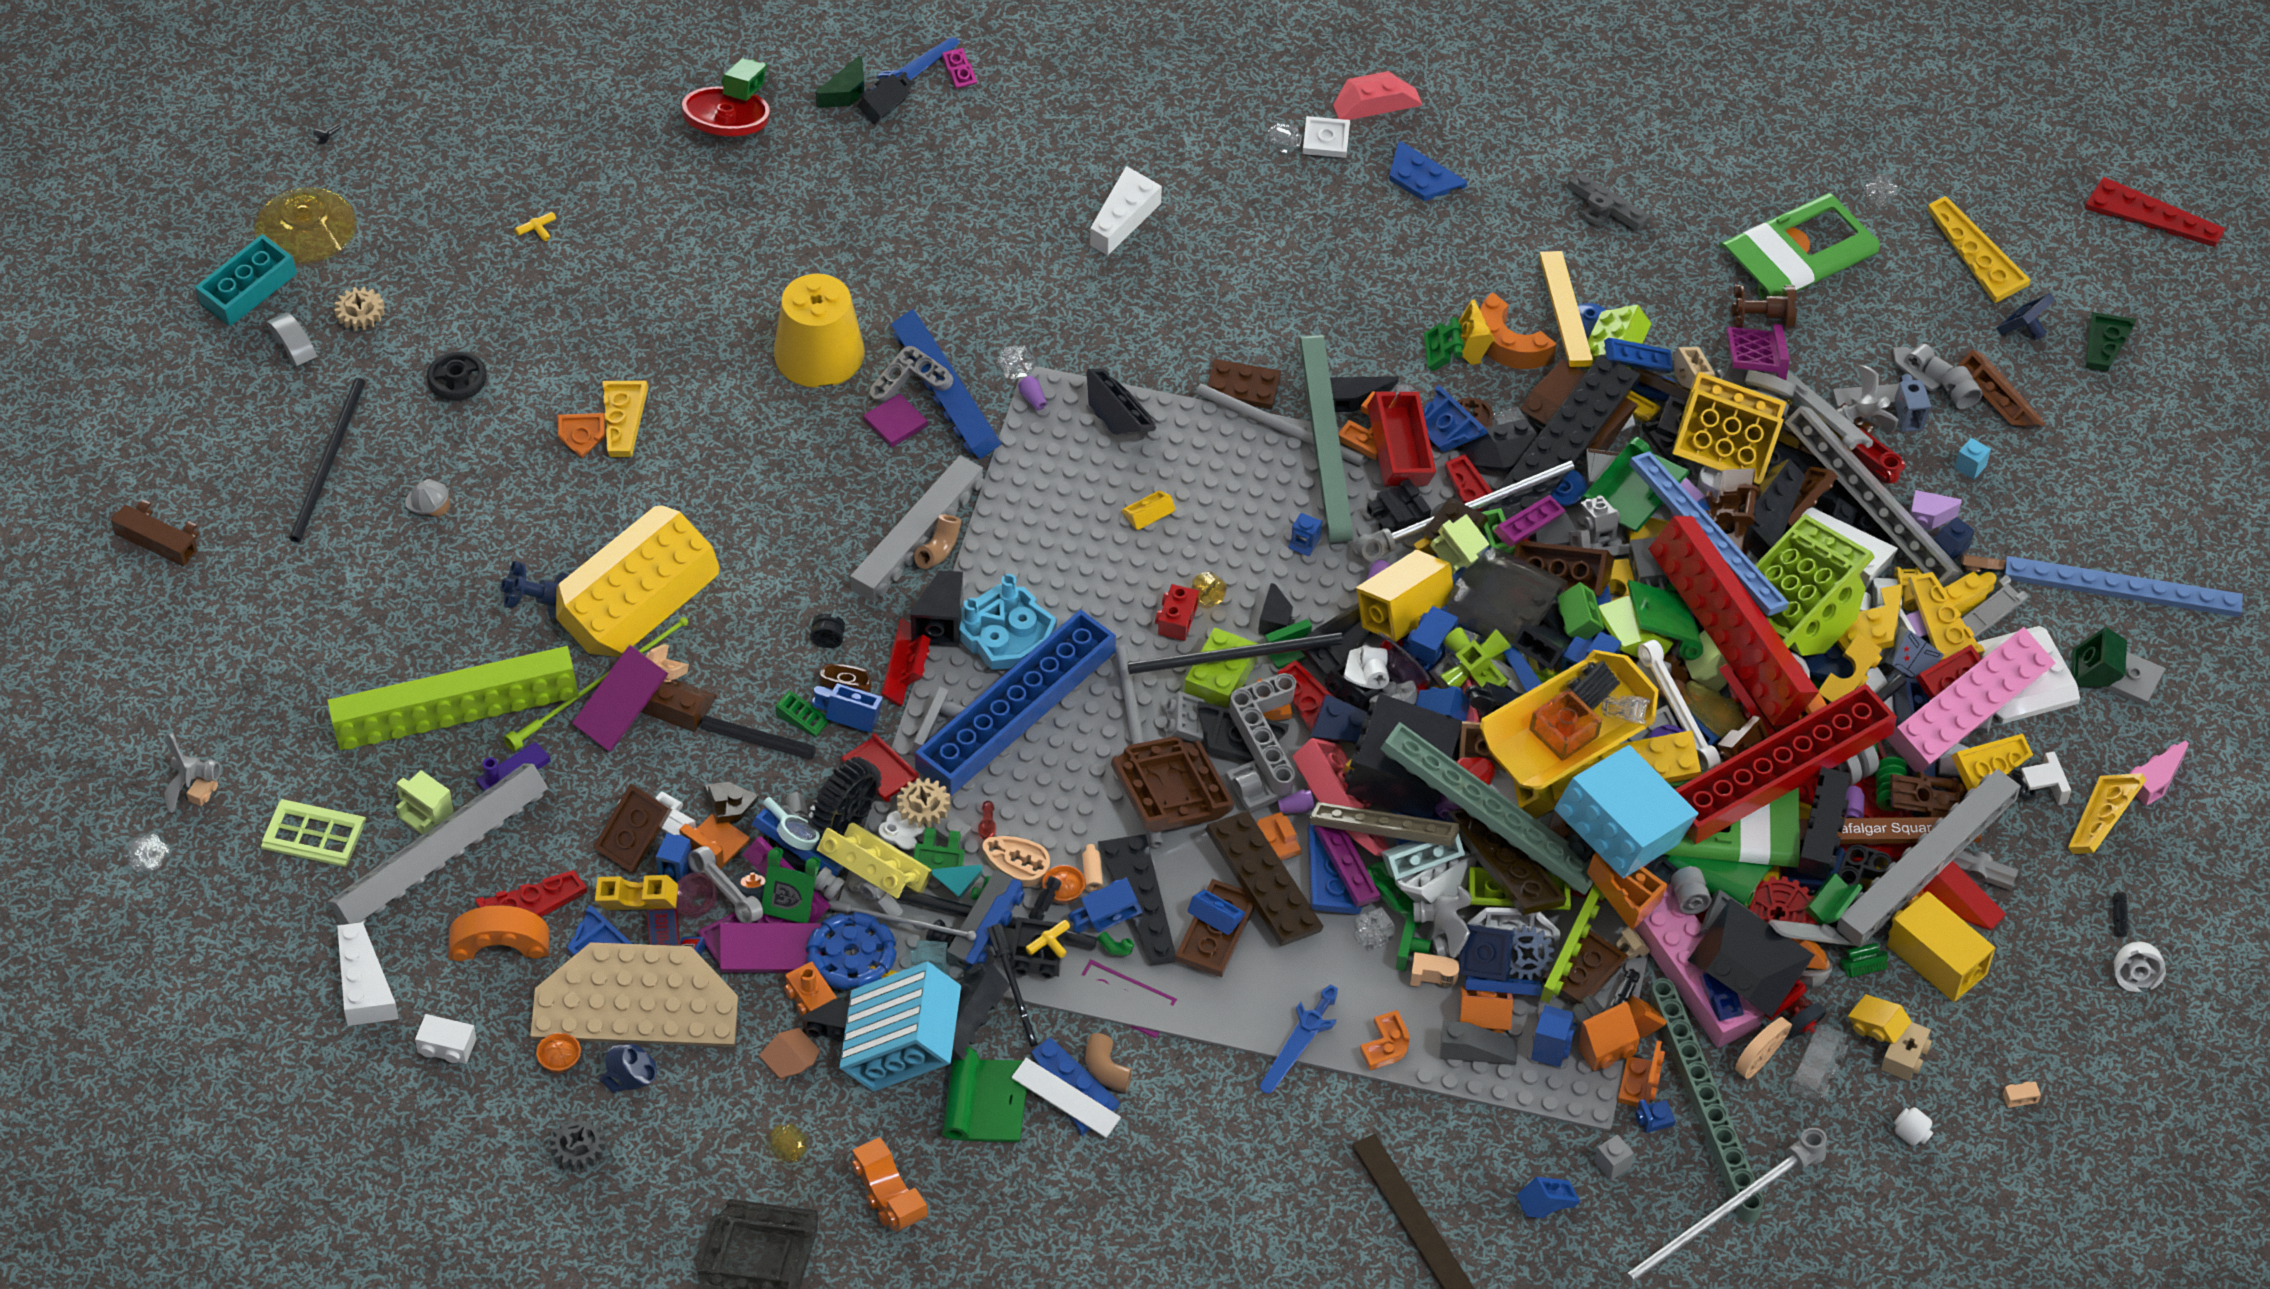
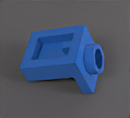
[1635,1099,1676,1133]

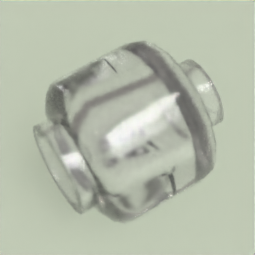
[1267,122,1302,153]

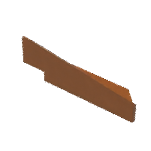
[1957,349,2046,426]

